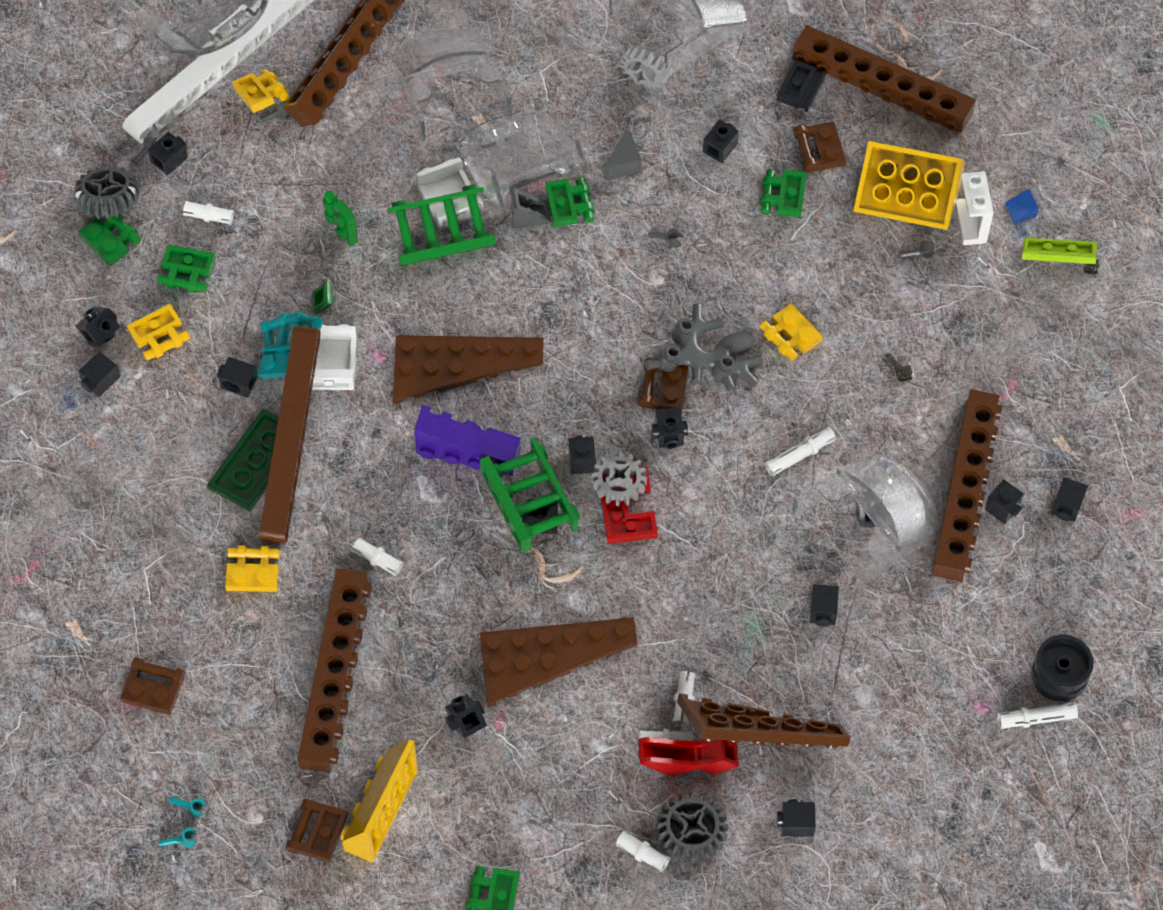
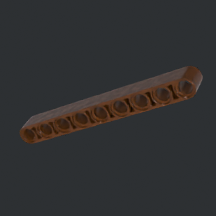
[260,326,321,544]

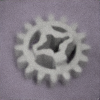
[619,47,670,90]
[592,452,647,506]

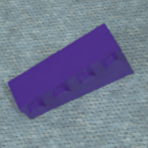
[414,405,521,475]

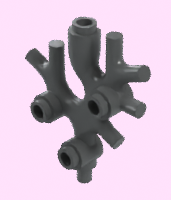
[645,304,763,391]

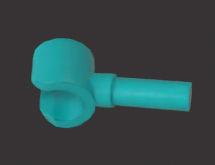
[169,796,205,818]
[159,828,197,848]

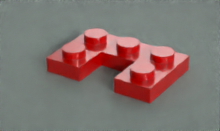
[600,466,658,544]

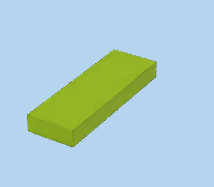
[1022,238,1097,264]

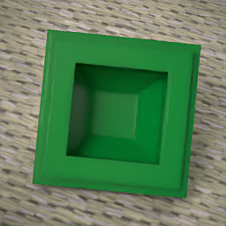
[312,282,335,314]

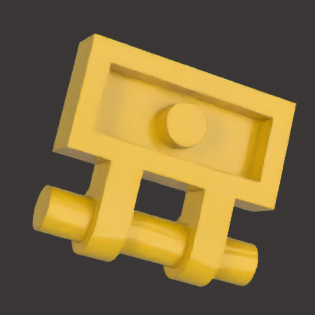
[232,69,289,113]
[759,303,823,361]
[127,304,191,361]
[225,545,280,592]

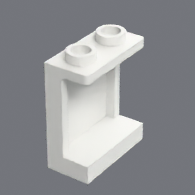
[416,158,483,231]
[955,171,994,245]
[306,324,357,390]

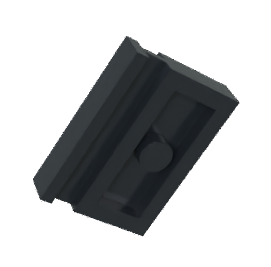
[776,60,827,112]

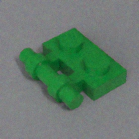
[759,169,807,218]
[545,178,595,227]
[323,191,358,247]
[78,214,141,266]
[158,245,216,293]
[465,866,520,910]

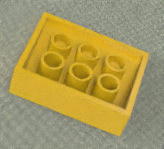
[853,141,965,230]
[340,739,418,863]

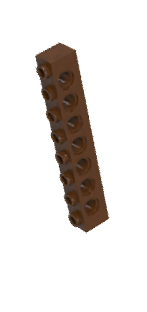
[283,0,405,127]
[792,25,976,133]
[932,389,1003,582]
[298,568,372,773]

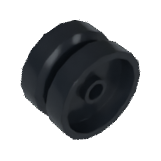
[1031,634,1094,702]

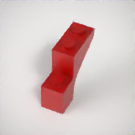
[638,737,739,777]

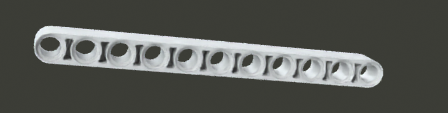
[122,0,314,144]

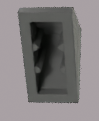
[604,130,641,181]
[510,188,551,228]

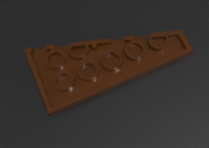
[393,335,544,405]
[480,617,637,708]
[677,693,851,748]

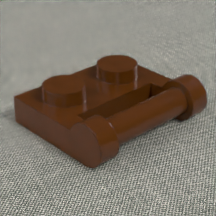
[793,122,846,172]
[638,358,689,413]
[120,657,185,715]
[285,799,348,863]

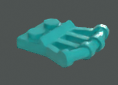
[257,311,323,379]

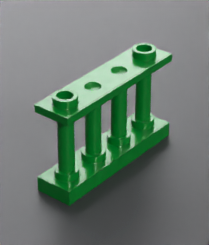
[387,184,496,267]
[479,437,580,553]

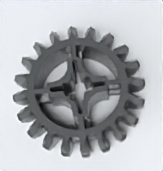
[74,165,140,220]
[656,792,728,864]

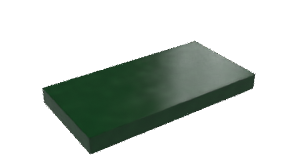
[207,409,279,512]

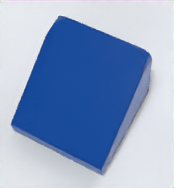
[1005,189,1039,223]

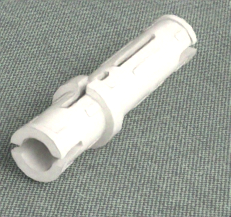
[765,427,836,477]
[997,702,1078,729]

